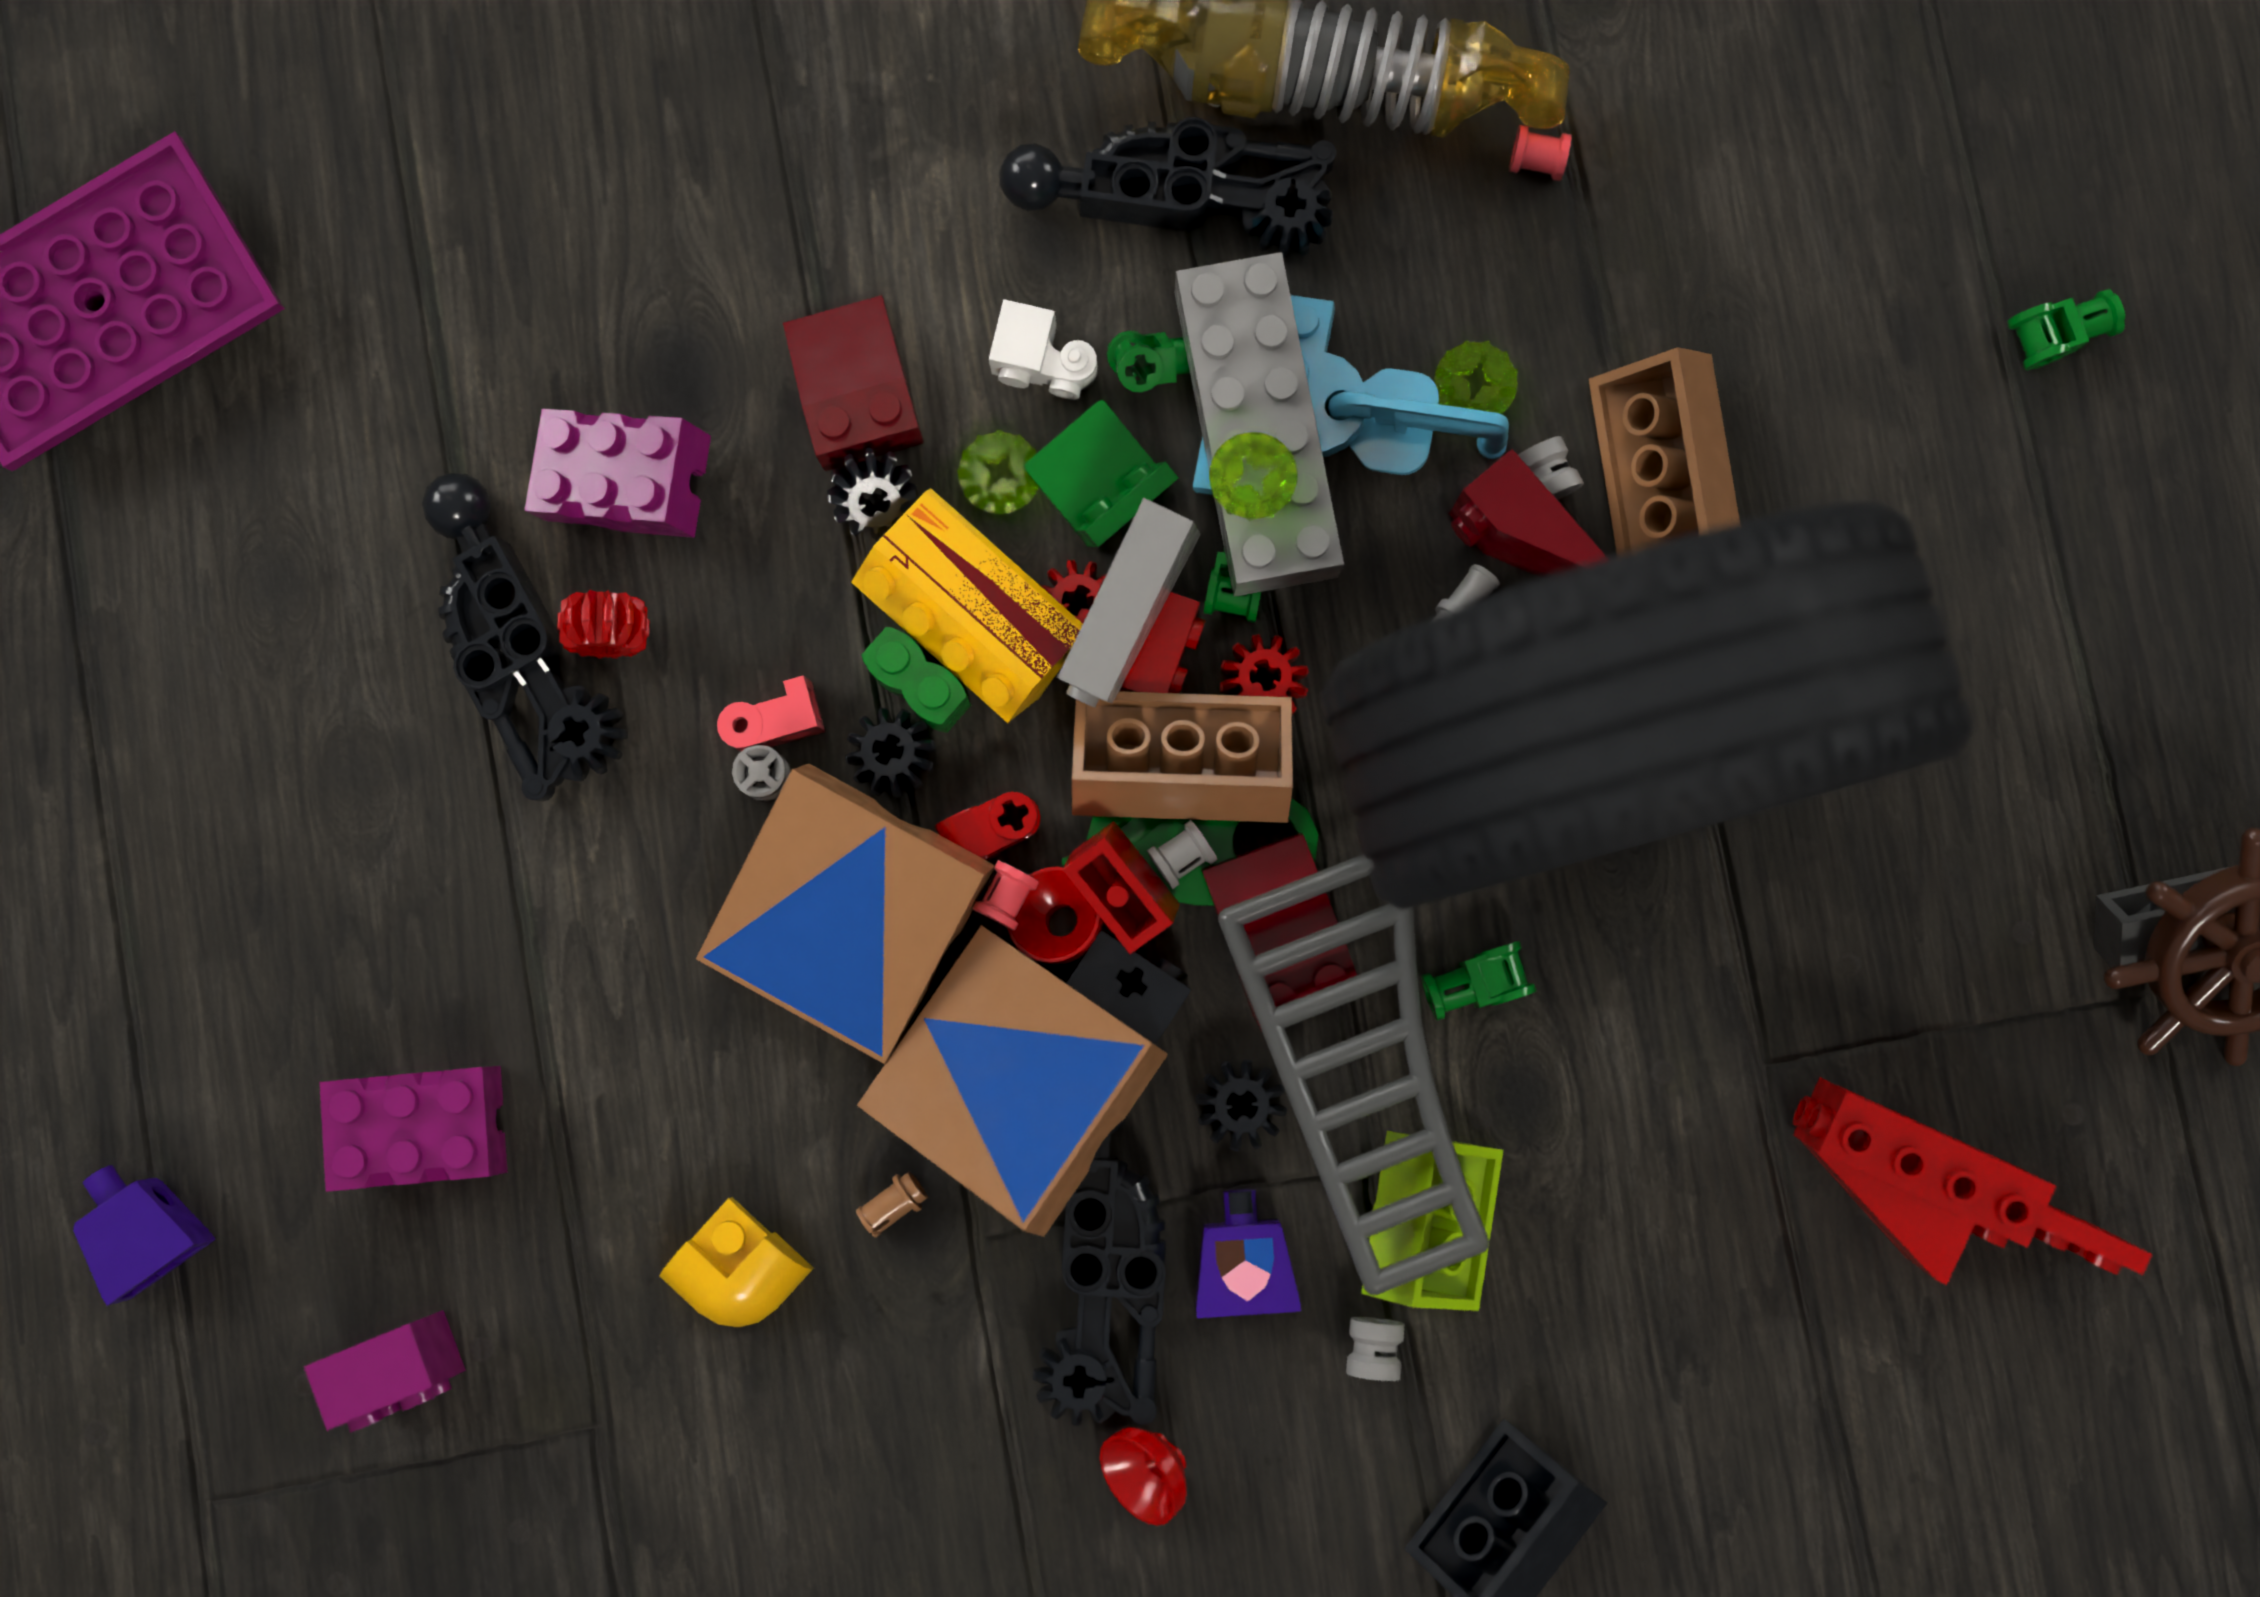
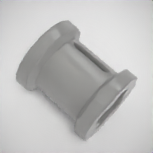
[1147,820,1217,889]

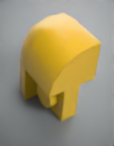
[659,1197,814,1328]

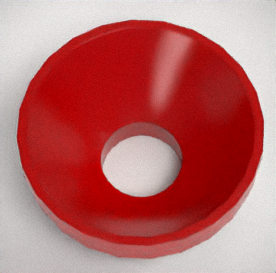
[1007,866,1103,965]
[1100,1427,1187,1526]

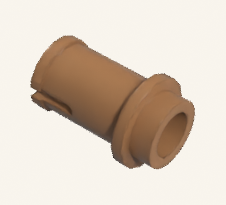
[856,1172,928,1238]

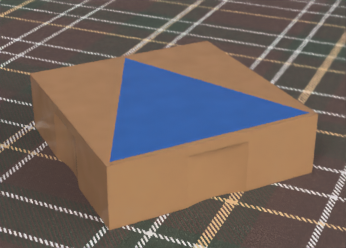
[696,763,995,1064]
[857,925,1168,1237]

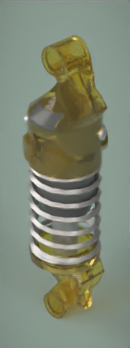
[1077,0,1570,138]

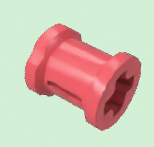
[1509,125,1571,181]
[972,860,1039,931]

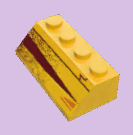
[851,488,1083,723]

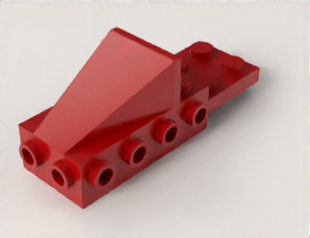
[1793,1077,2152,1285]

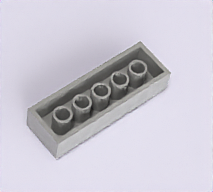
[1174,252,1344,597]

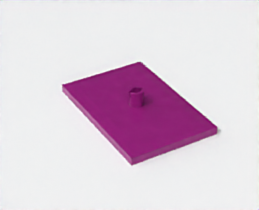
[0,131,285,472]

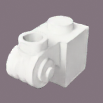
[989,299,1097,400]

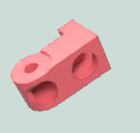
[717,675,825,751]

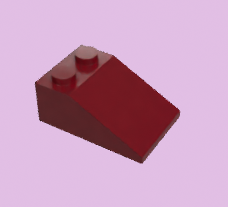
[783,295,924,471]
[1449,449,1607,579]
[1201,833,1357,1032]

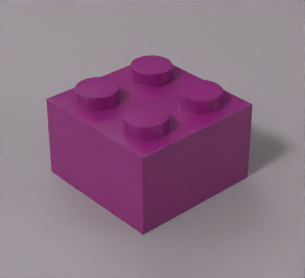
[304,1310,466,1433]

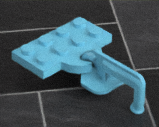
[1192,295,1509,495]

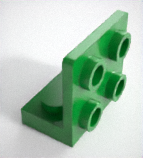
[1023,400,1178,547]

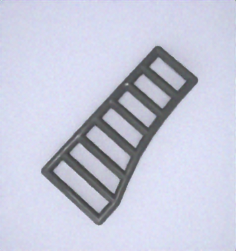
[1218,854,1489,1295]

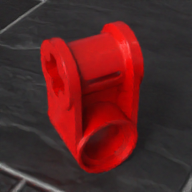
[935,792,1041,861]

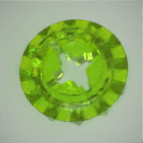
[1434,340,1518,414]
[957,429,1039,514]
[1209,432,1297,521]

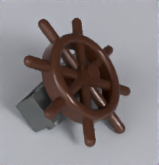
[2094,828,2260,1066]

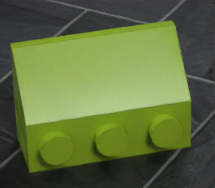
[1361,1131,1504,1311]

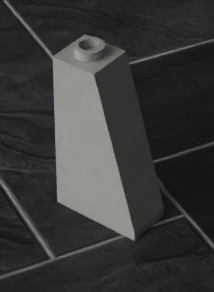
[1057,498,1200,708]

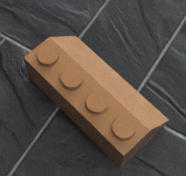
[1588,347,1740,555]
[1072,691,1293,823]

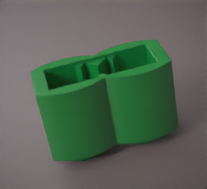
[861,627,971,733]

